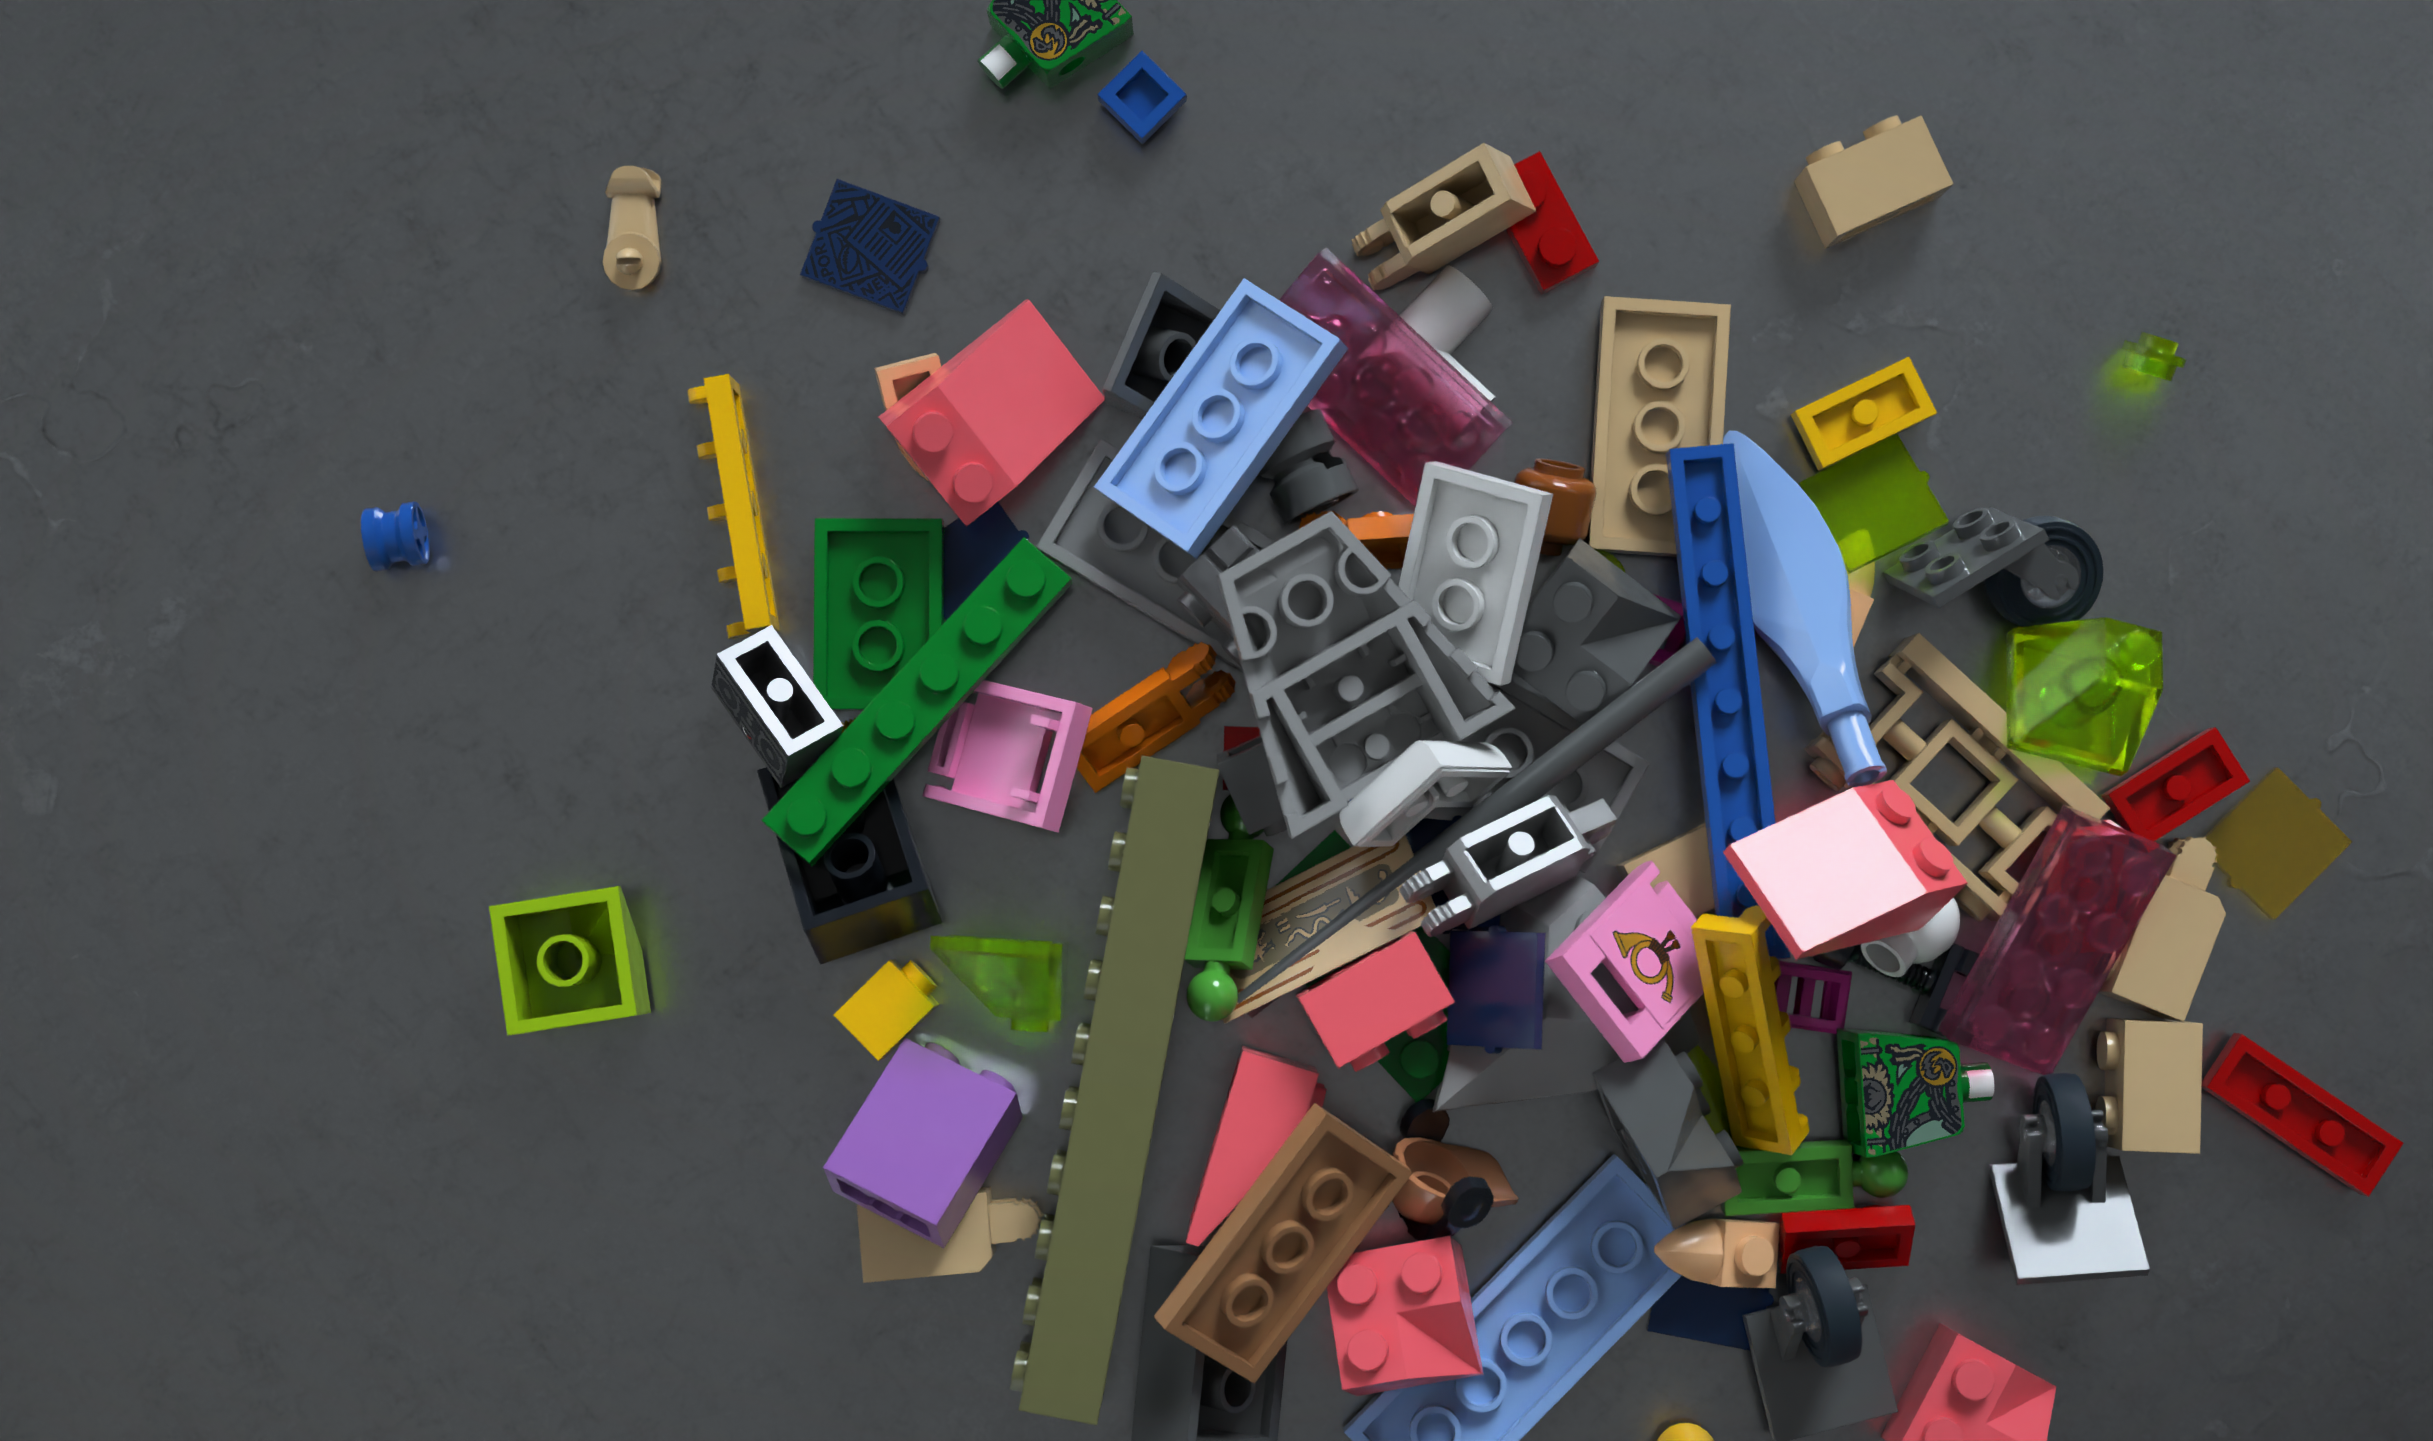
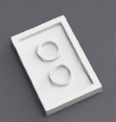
[1398,461,1553,686]

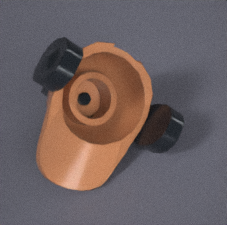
[1392,1099,1519,1241]

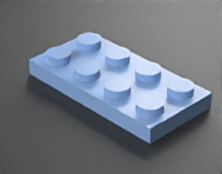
[1094,278,1348,559]

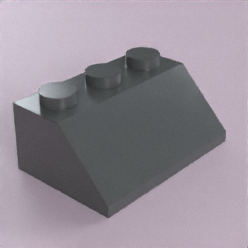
[1131,1245,1287,1441]

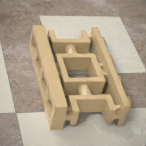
[1804,633,2110,922]

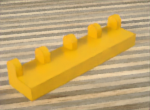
[687,374,780,639]
[1691,905,1810,1155]

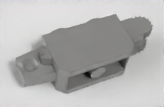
[1399,795,1617,937]

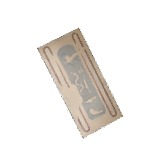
[1222,835,1436,1024]

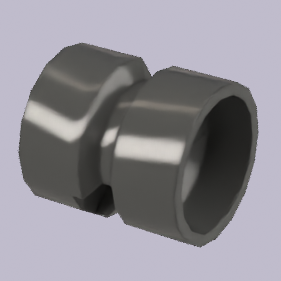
[1259,409,1359,526]

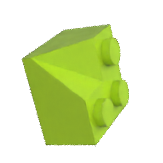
[489,886,651,1036]

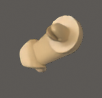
[602,166,661,290]

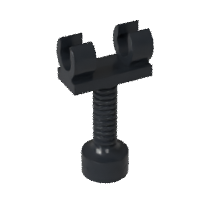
[1813,943,1997,1043]

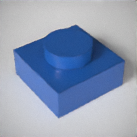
[1097,51,1187,144]

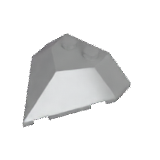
[1432,875,1700,1112]

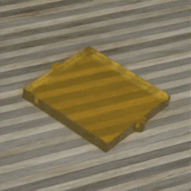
[2204,767,2352,920]

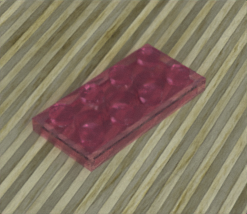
[1279,248,1513,507]
[1938,804,2177,1075]

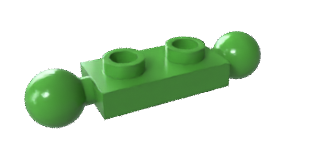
[1184,794,1274,1022]
[1721,1139,1908,1216]

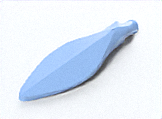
[1723,431,1887,787]

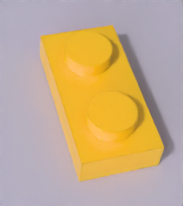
[1791,357,1937,471]

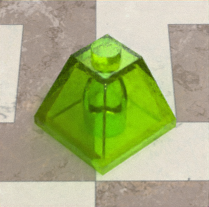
[2007,617,2163,776]
[930,934,1069,1032]

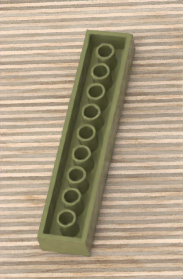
[1010,755,1219,1425]

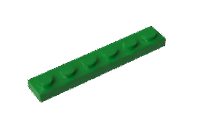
[762,537,1072,867]

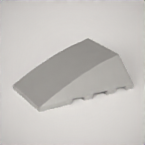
[1217,511,1515,839]

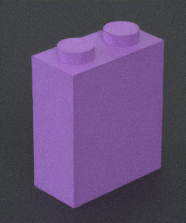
[823,1038,1023,1248]

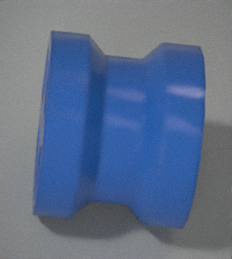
[361,501,430,572]

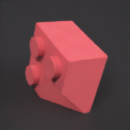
[1295,931,1455,1072]
[1327,1236,1483,1396]
[1880,1323,2057,1441]

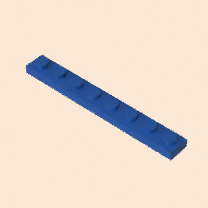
[1666,443,1790,960]

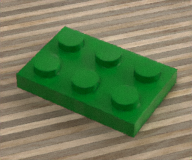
[813,518,944,711]

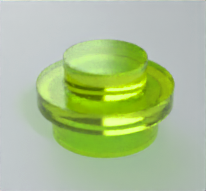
[2122,332,2187,381]

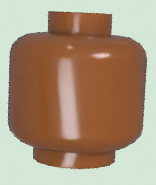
[1514,459,1597,556]

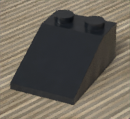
[757,767,943,965]

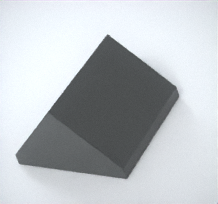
[1102,271,1221,419]

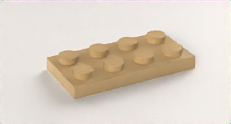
[1587,296,1731,557]

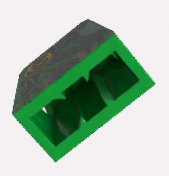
[977,0,1134,89]
[1836,1028,1994,1158]

